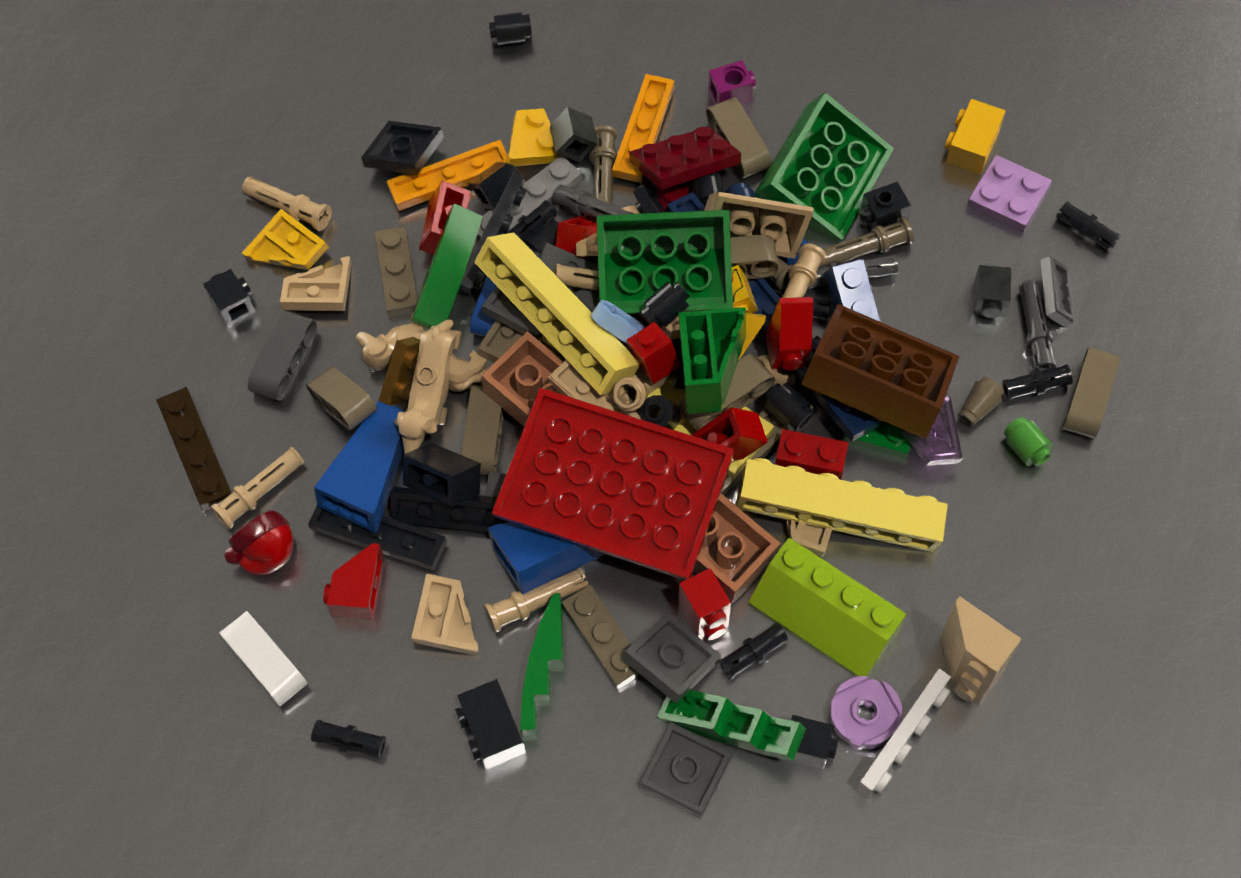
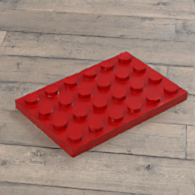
[492,388,735,580]

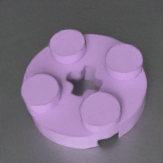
[830,676,902,750]

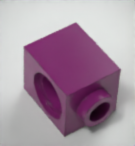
[708,60,756,105]

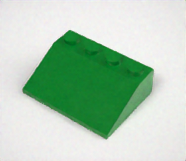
[754,92,894,242]
[597,210,733,314]

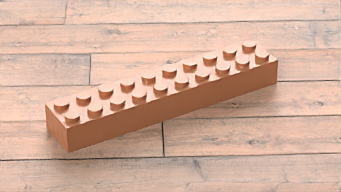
[481,331,781,604]

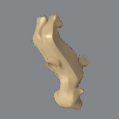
[355,313,488,393]
[394,320,462,454]

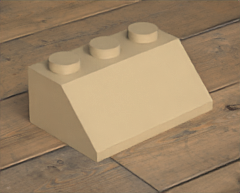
[704,192,814,259]
[940,596,1021,706]

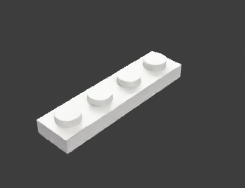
[856,669,951,799]

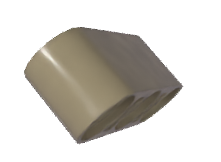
[706,97,772,179]
[730,235,779,279]
[1063,346,1121,439]
[678,354,775,431]
[306,366,377,430]
[461,385,504,475]

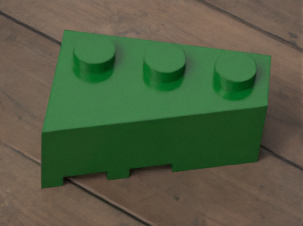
[679,307,746,414]

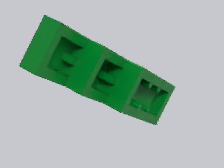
[411,203,483,329]
[520,593,564,740]
[657,690,806,761]

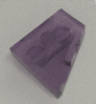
[898,397,963,466]

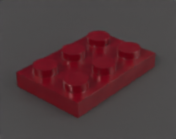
[630,126,741,190]

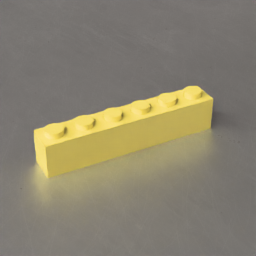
[474,232,641,395]
[736,458,948,553]

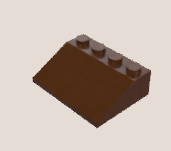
[801,304,960,439]

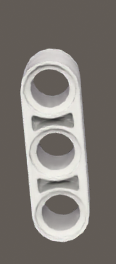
[219,611,308,707]

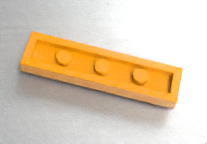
[612,74,675,183]
[386,140,508,211]

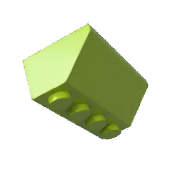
[748,538,907,677]

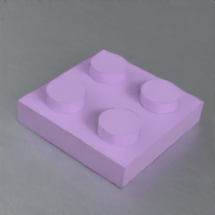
[967,155,1052,232]

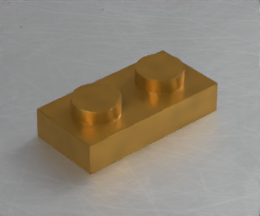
[379,337,420,406]

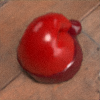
[224,510,294,575]

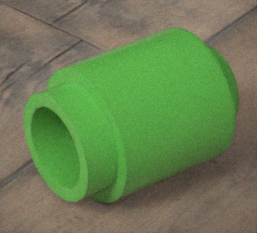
[1004,417,1053,467]

